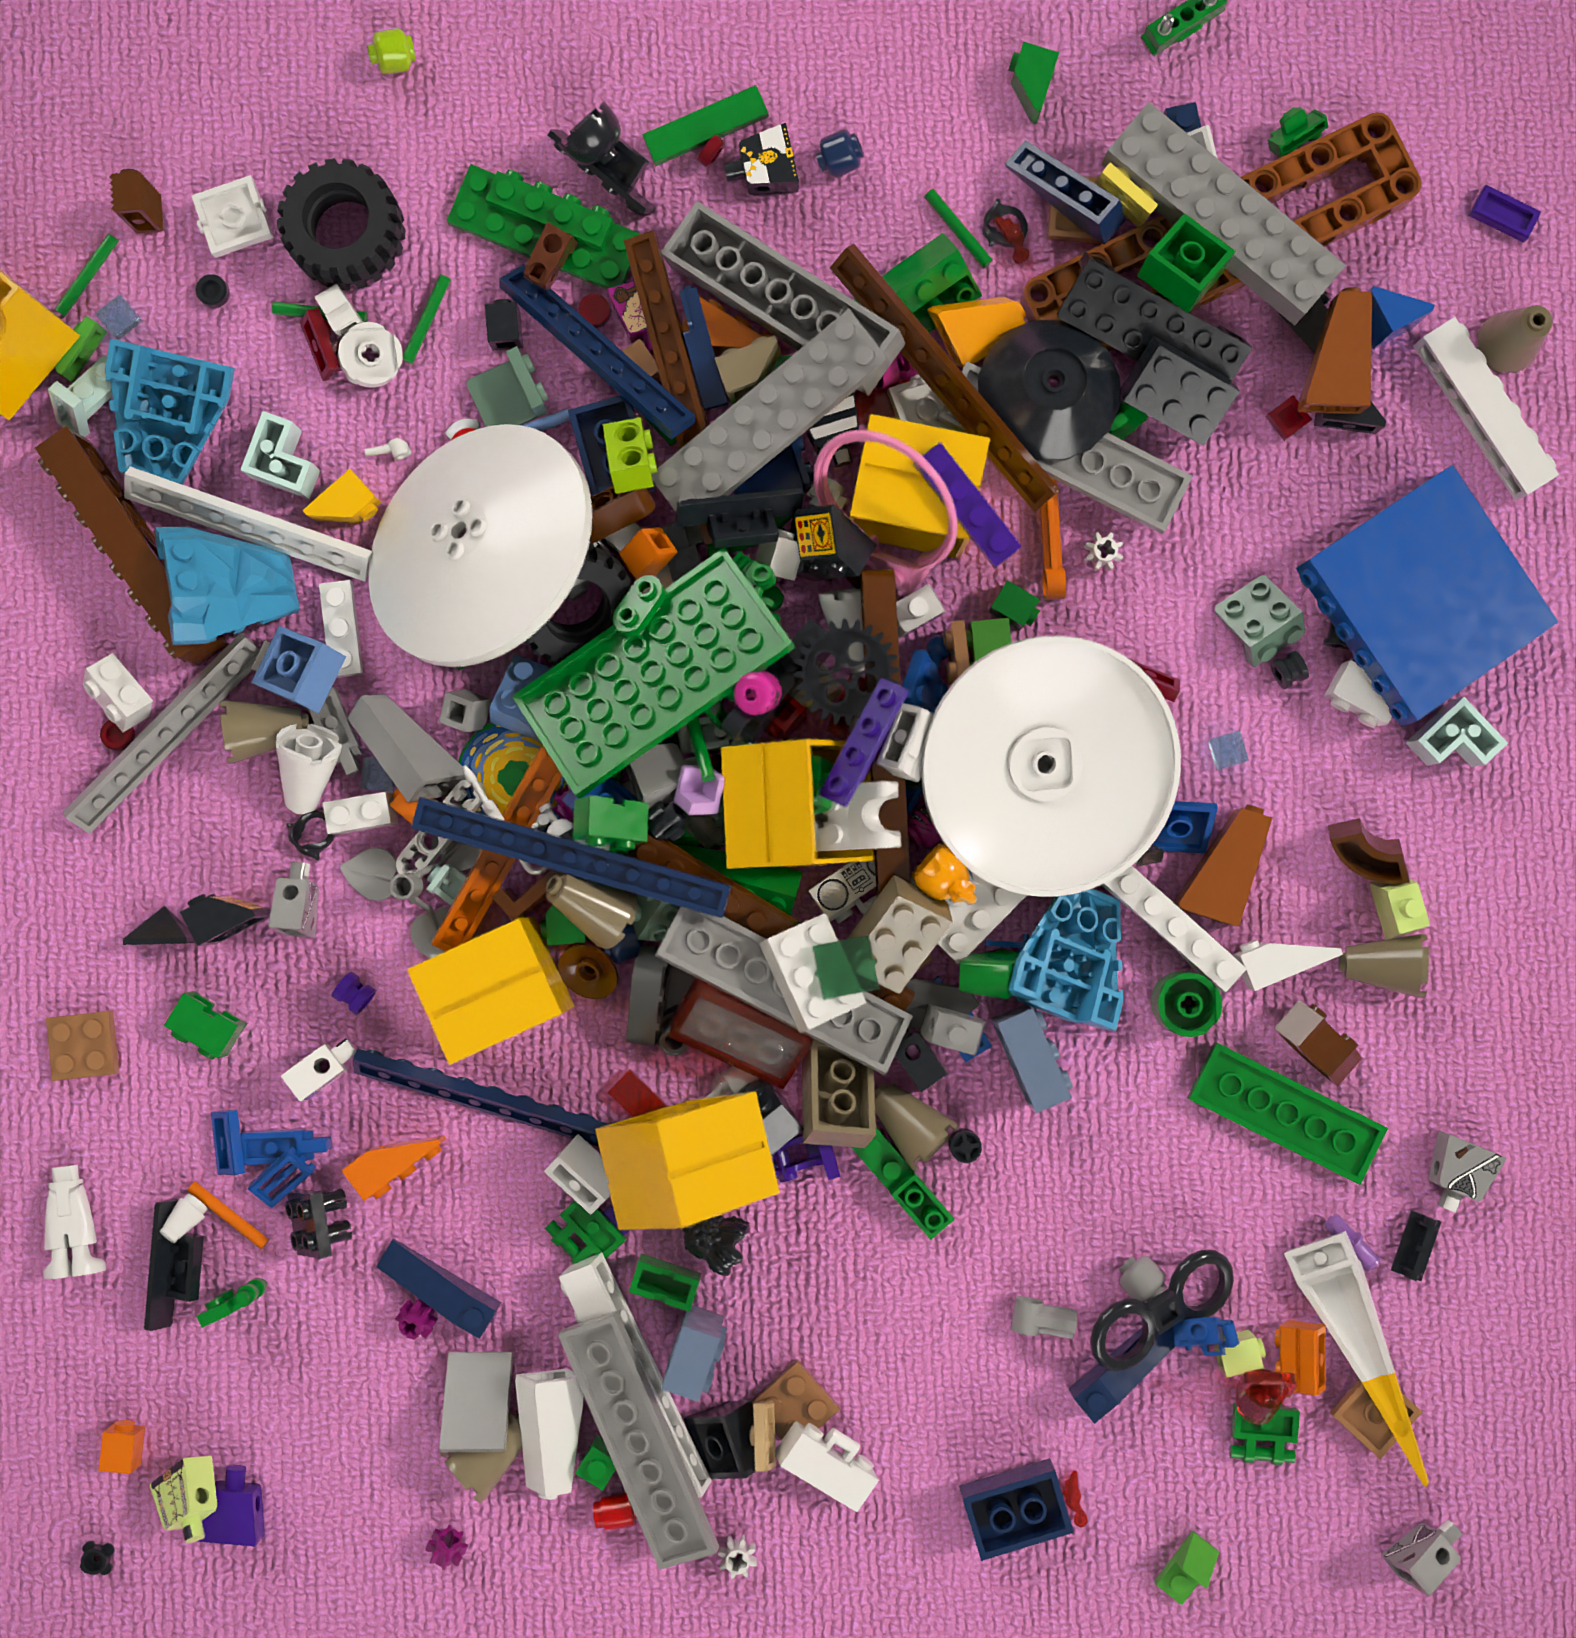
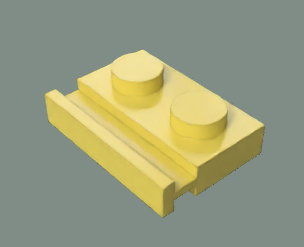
[1095,163,1159,227]

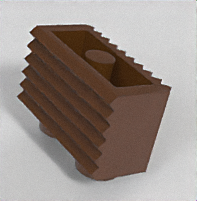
[110,169,163,234]

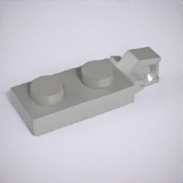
[309,687,362,777]

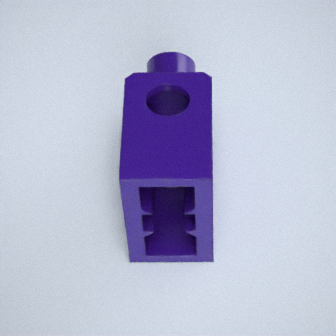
[196,1465,265,1547]

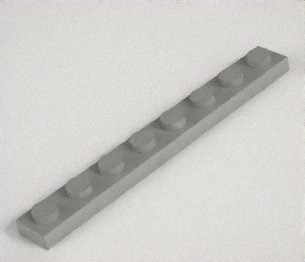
[63,632,261,834]

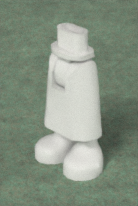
[43,1165,106,1279]

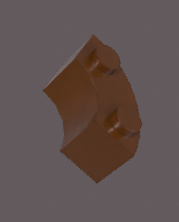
[1328,818,1410,884]
[1274,1000,1362,1087]

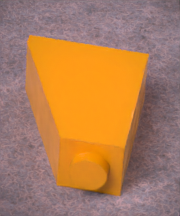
[927,297,1026,368]

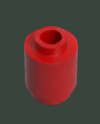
[593,1493,637,1531]

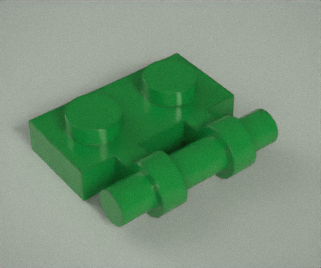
[544,1200,627,1264]
[196,1278,267,1328]
[1229,1403,1300,1466]

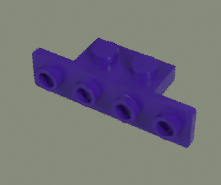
[819,679,908,807]

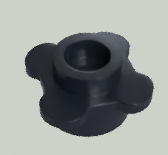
[80,1541,115,1575]

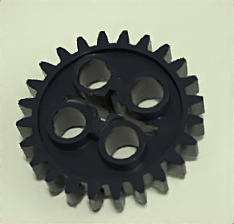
[793,619,900,726]

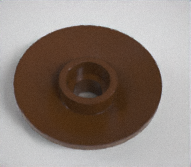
[558,944,618,999]

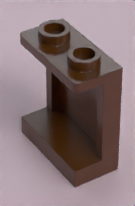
[492,869,561,921]

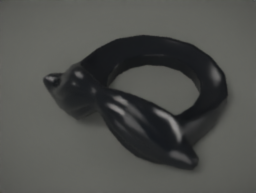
[982,199,1028,248]
[286,811,335,861]

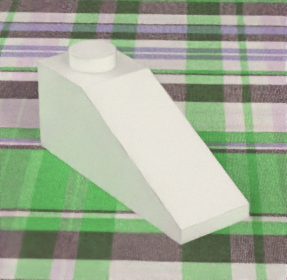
[1233,939,1343,991]

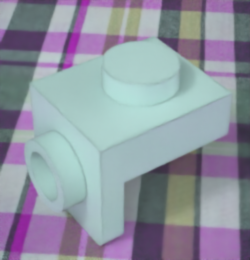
[426,864,467,905]

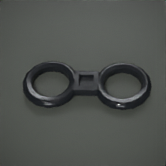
[1090,1250,1234,1371]

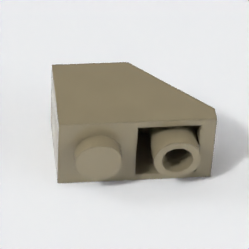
[714,335,781,404]

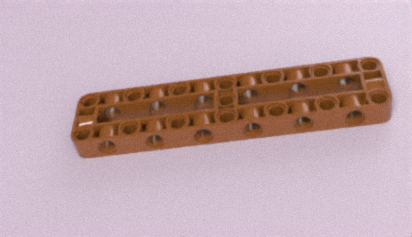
[1020,112,1422,351]

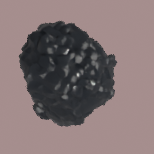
[683,1215,749,1276]

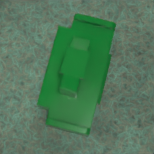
[1267,107,1329,158]
[1108,402,1148,440]

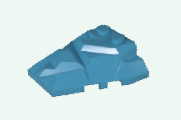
[105,338,235,485]
[154,527,300,645]
[1009,888,1123,1031]

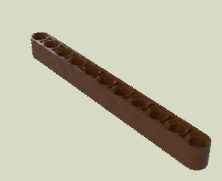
[860,569,911,898]

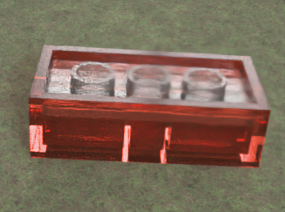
[669,977,814,1089]

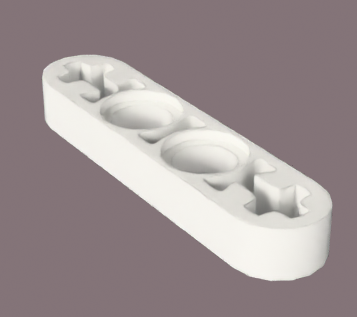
[396,780,486,874]

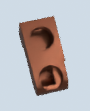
[524,222,578,290]

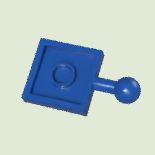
[903,636,950,714]

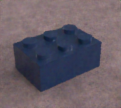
[568,395,657,496]
[959,1458,1074,1561]

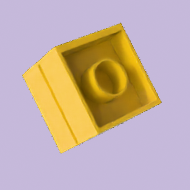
[0,269,80,420]
[849,414,990,559]
[721,739,875,868]
[407,916,575,1065]
[595,1091,780,1230]

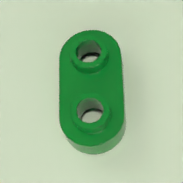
[613,575,666,637]

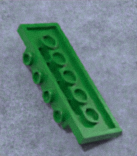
[446,164,640,290]

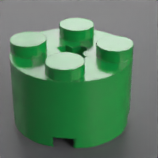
[1151,971,1222,1037]

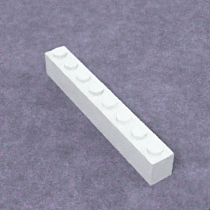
[559,1253,712,1498]

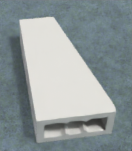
[515,1369,584,1500]

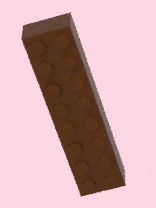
[35,426,229,666]

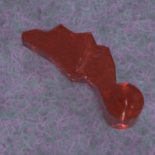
[993,217,1030,264]
[1062,1470,1088,1527]

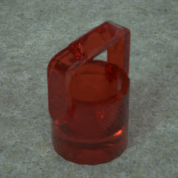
[1235,1369,1297,1425]

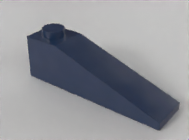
[1005,140,1125,245]
[376,1238,502,1339]
[1068,1327,1175,1424]

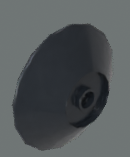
[978,320,1121,460]

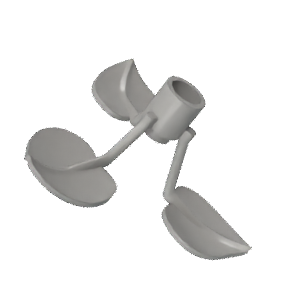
[340,835,482,958]

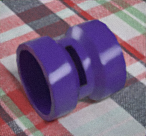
[331,971,377,1015]

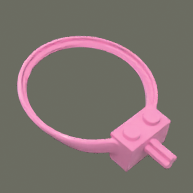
[814,430,957,602]

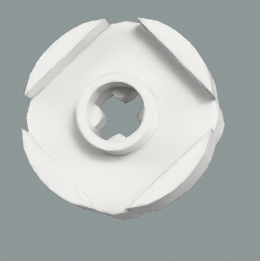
[338,322,403,387]

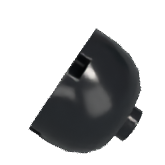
[558,101,621,165]

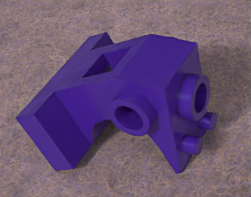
[771,1133,840,1183]

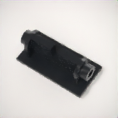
[1391,1210,1442,1281]

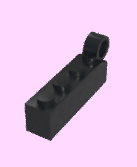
[721,619,831,744]

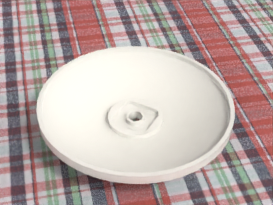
[369,424,592,667]
[921,635,1181,897]

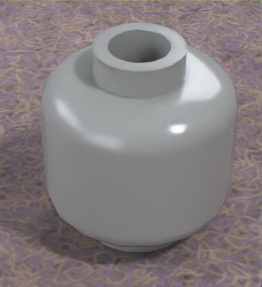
[1119,1256,1167,1302]

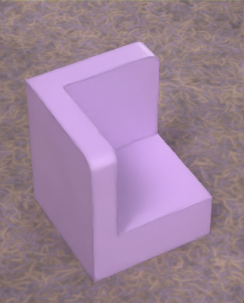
[674,765,725,815]

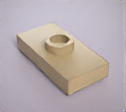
[750,1401,776,1471]

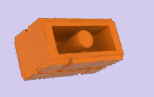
[1274,1320,1326,1396]

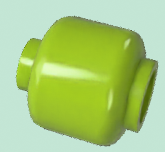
[367,28,416,74]

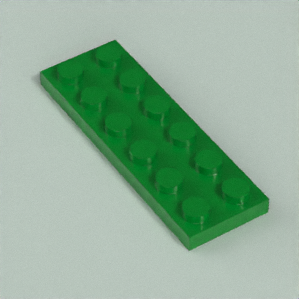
[1187,1042,1388,1185]

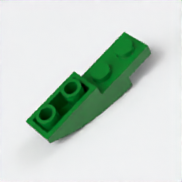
[851,1127,955,1240]

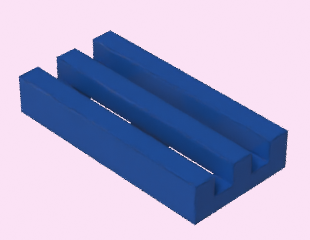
[211,1110,245,1175]
[248,1147,316,1209]

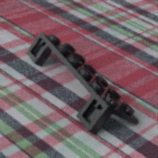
[1057,252,1252,380]

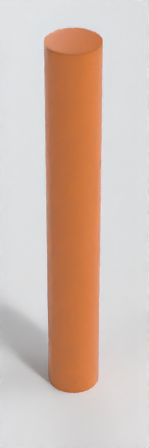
[187,1181,270,1250]

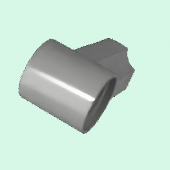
[1010,1296,1077,1339]

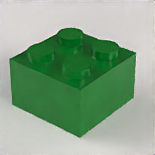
[1137,213,1236,314]

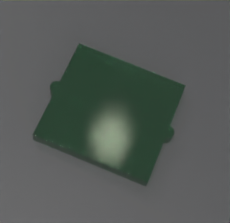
[812,936,879,1000]

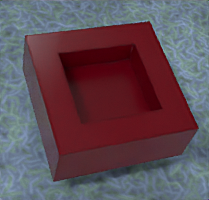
[1265,395,1312,441]

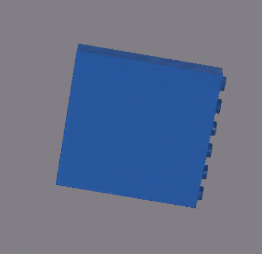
[1295,464,1559,727]

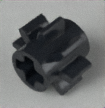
[648,801,688,842]

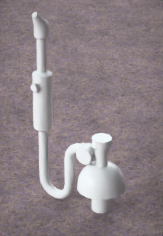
[463,765,574,875]

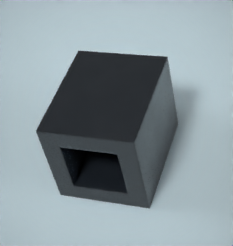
[485,299,524,351]

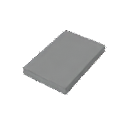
[439,1352,513,1453]

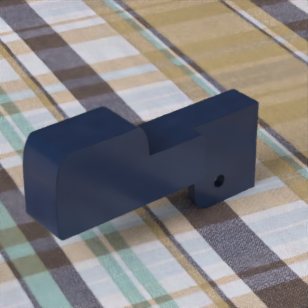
[679,285,728,411]

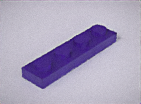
[913,442,1022,569]

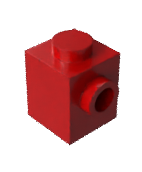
[765,698,806,741]

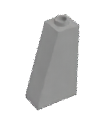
[347,694,466,803]

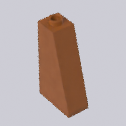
[1298,287,1372,414]
[1173,804,1273,927]

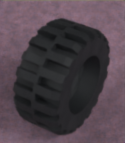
[277,158,406,290]
[524,540,632,664]

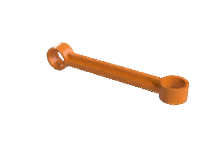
[1040,477,1066,600]

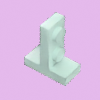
[48,354,112,437]

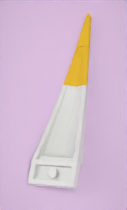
[1284,1231,1429,1487]

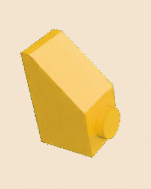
[303,468,382,523]

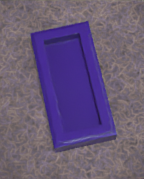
[1468,184,1542,243]

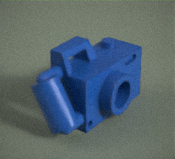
[1173,1317,1239,1356]

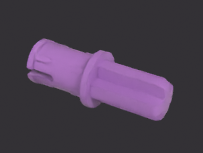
[1324,1214,1380,1271]

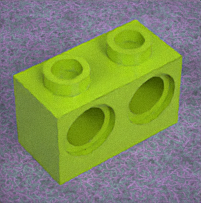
[603,417,657,494]

